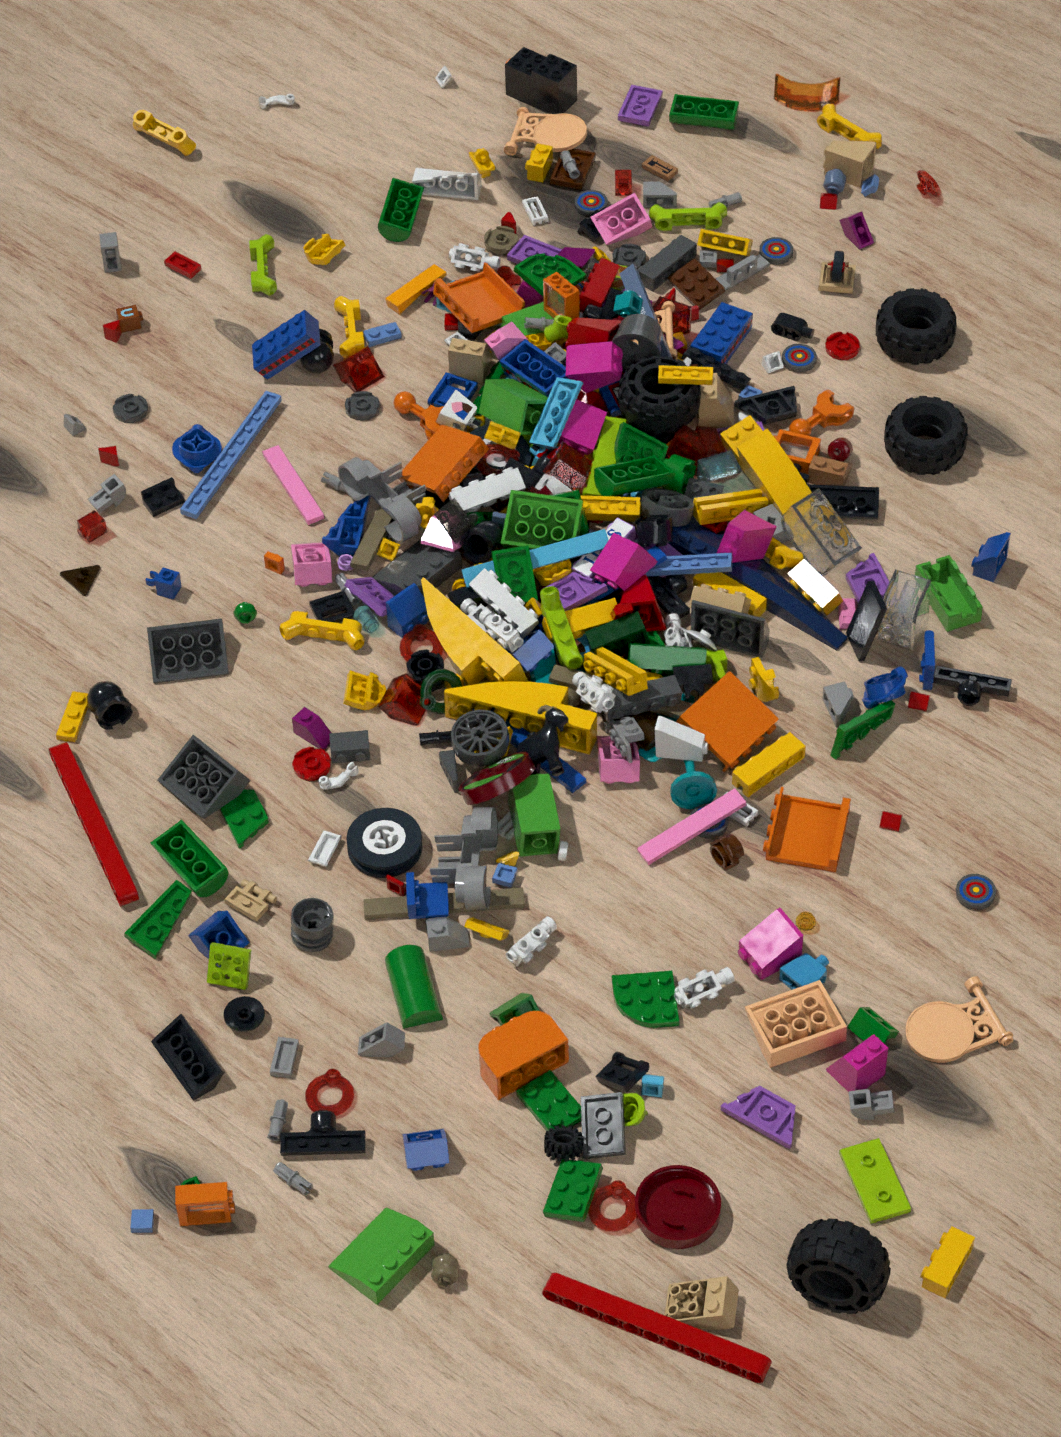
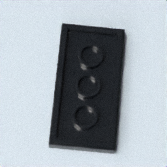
[846,581,887,661]

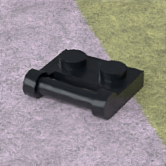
[309,591,356,623]
[596,1052,649,1093]

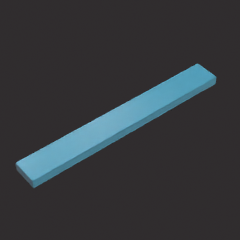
[461,529,609,588]

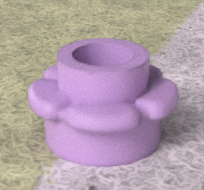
[337,554,353,571]

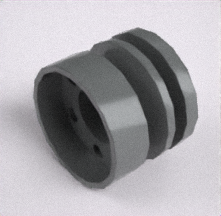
[291,898,334,952]

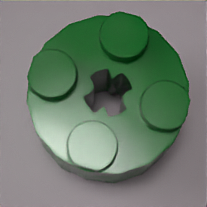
[662,454,696,495]

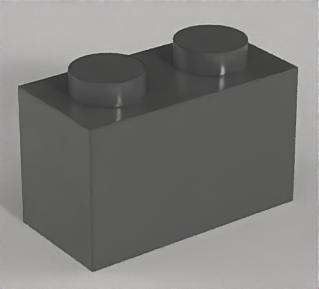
[329,730,370,763]

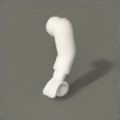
[259,94,295,109]
[318,762,359,790]

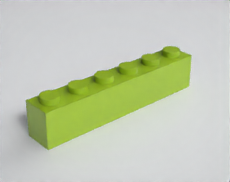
[582,416,627,496]

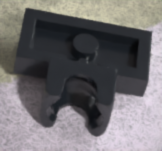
[673,664,713,700]

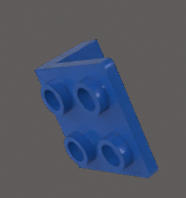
[406,872,449,919]

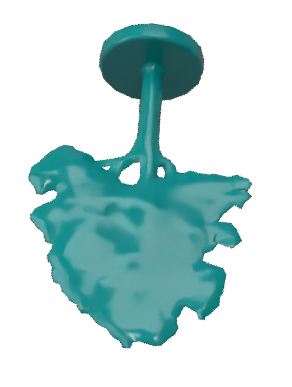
[638,693,717,809]

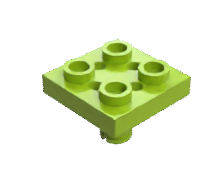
[207,942,251,990]

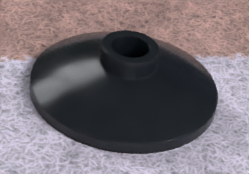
[223,996,265,1032]

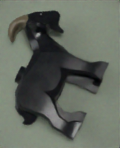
[516,705,569,776]

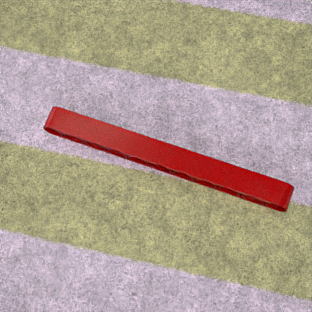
[48,742,139,907]
[542,1273,772,1383]

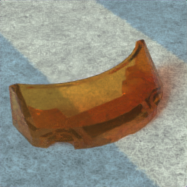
[774,74,841,111]

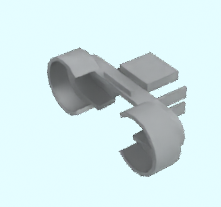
[338,457,426,543]
[430,807,498,911]

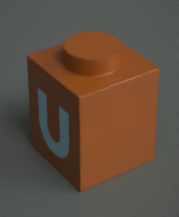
[116,305,143,333]

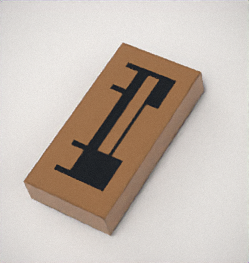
[642,155,678,182]

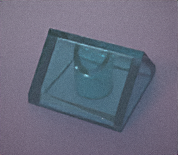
[697,450,742,482]

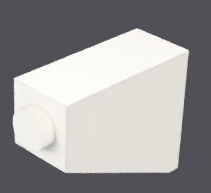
[655,716,708,762]

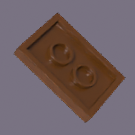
[550,149,596,190]
[668,258,726,310]

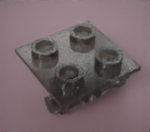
[434,498,478,544]

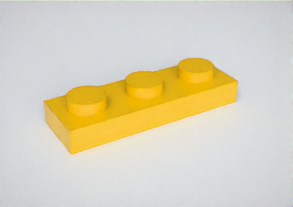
[658,365,713,385]
[56,691,88,742]

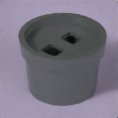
[612,314,662,372]

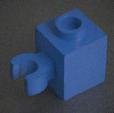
[145,567,182,600]

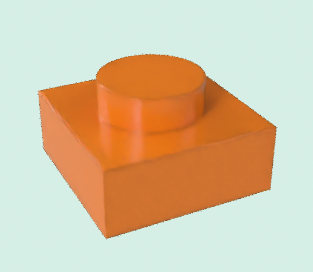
[264,551,285,575]

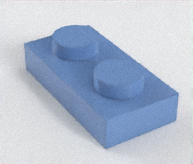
[363,322,402,347]

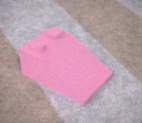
[590,193,652,245]
[291,543,332,587]
[597,736,640,784]

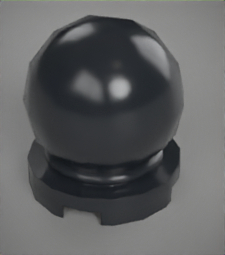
[300,329,334,374]
[460,521,503,564]
[87,681,133,730]

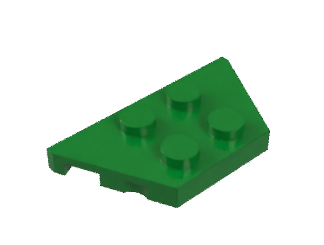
[219,789,269,849]

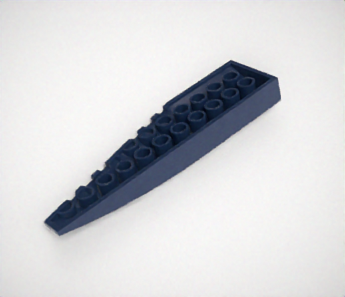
[668,515,848,651]

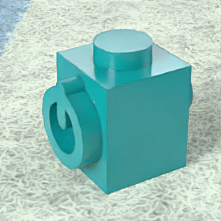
[613,290,643,318]

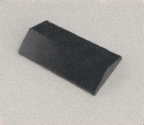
[807,484,879,520]
[151,1014,224,1100]

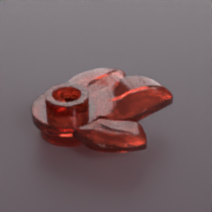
[496,266,521,288]

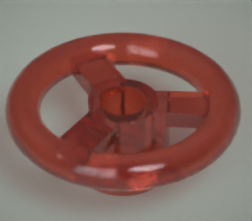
[916,170,941,197]

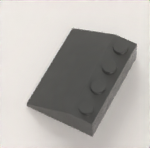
[372,538,462,597]
[691,600,770,658]
[147,618,229,683]
[158,735,251,819]

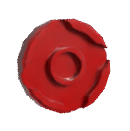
[825,332,860,360]
[292,747,331,781]

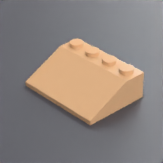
[745,980,847,1068]

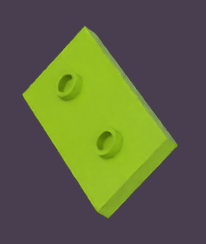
[839,1138,911,1224]

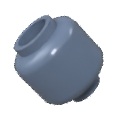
[823,169,847,194]

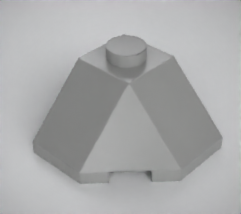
[425,917,470,952]

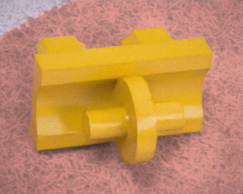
[469,148,495,178]
[484,421,521,450]
[416,497,440,529]

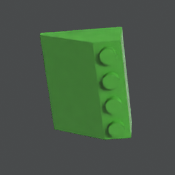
[501,490,583,559]
[328,1207,435,1305]

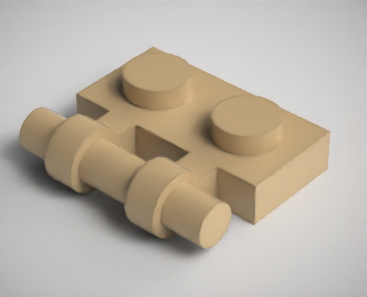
[224,879,277,922]

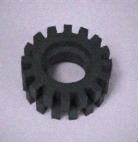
[544,1125,583,1162]

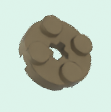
[484,226,518,256]

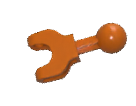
[789,389,855,436]
[393,391,444,439]

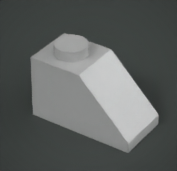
[643,182,677,208]
[822,681,853,727]
[358,1022,405,1057]

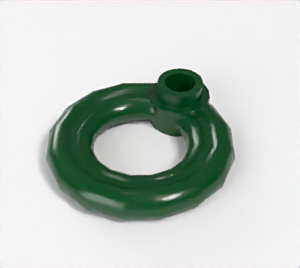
[419,669,463,714]

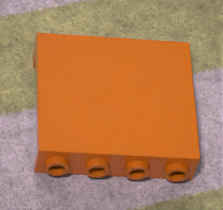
[433,262,525,333]
[399,424,489,502]
[676,671,779,772]
[763,787,851,872]

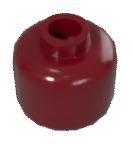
[828,437,853,461]

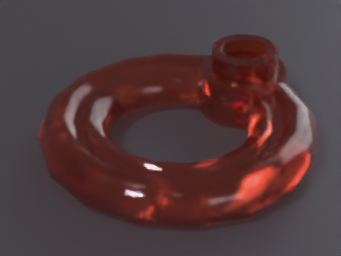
[477,444,520,476]
[399,624,443,662]
[305,1069,354,1116]
[588,1180,636,1232]

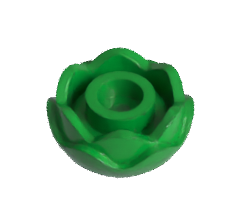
[233,602,257,624]

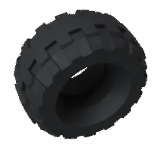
[876,288,957,365]
[618,356,701,435]
[884,396,968,475]
[786,1218,891,1314]

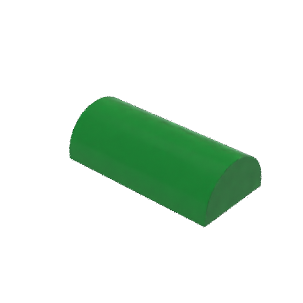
[669,94,739,130]
[378,178,424,242]
[594,456,675,496]
[150,820,229,898]
[385,945,443,1029]

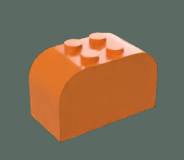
[478,1011,569,1100]

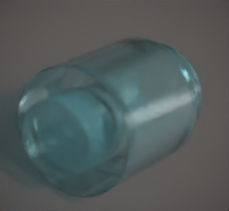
[353,606,379,633]

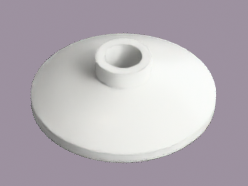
[685,629,718,651]

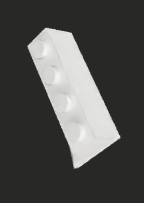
[412,168,482,200]
[449,467,526,519]
[469,568,539,639]

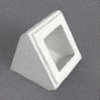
[761,351,784,373]

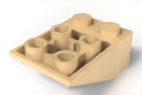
[664,1276,739,1331]

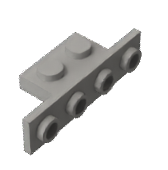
[716,254,770,291]
[604,717,644,763]

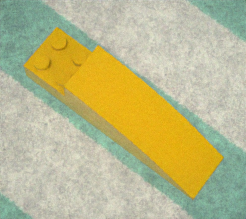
[720,415,824,545]
[421,577,528,686]
[444,681,597,755]

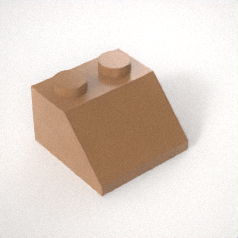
[808,455,852,486]

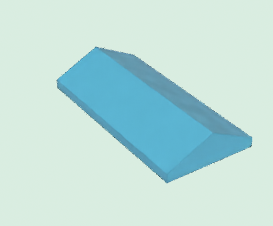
[529,377,583,450]

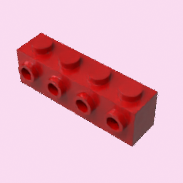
[579,258,620,311]

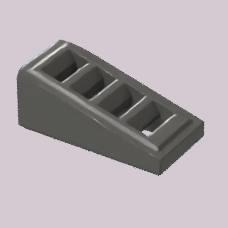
[439,750,459,793]

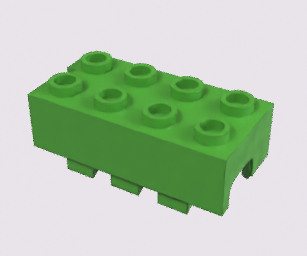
[914,555,983,632]

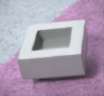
[700,250,717,267]

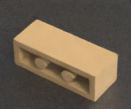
[689,584,751,614]

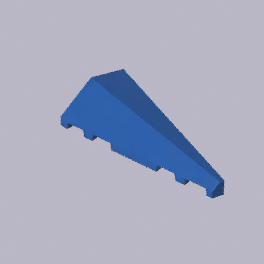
[322,495,371,557]

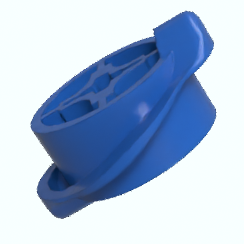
[172,424,222,473]
[862,666,908,709]

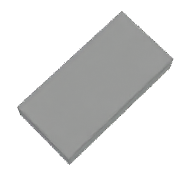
[270,1037,299,1078]

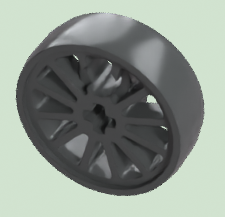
[640,488,694,527]
[451,710,509,767]

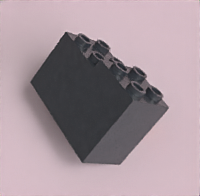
[505,47,577,114]

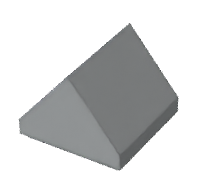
[64,414,86,436]

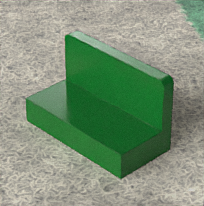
[489,993,540,1026]
[848,1007,899,1044]

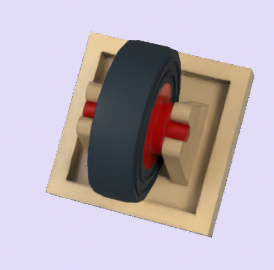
[818,251,856,294]

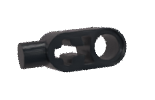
[771,313,815,341]

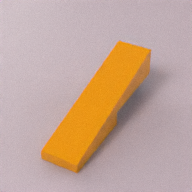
[385,264,447,315]

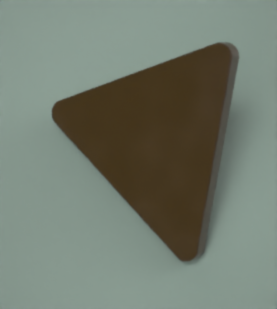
[60,565,100,596]

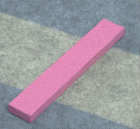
[262,445,324,525]
[637,788,746,865]

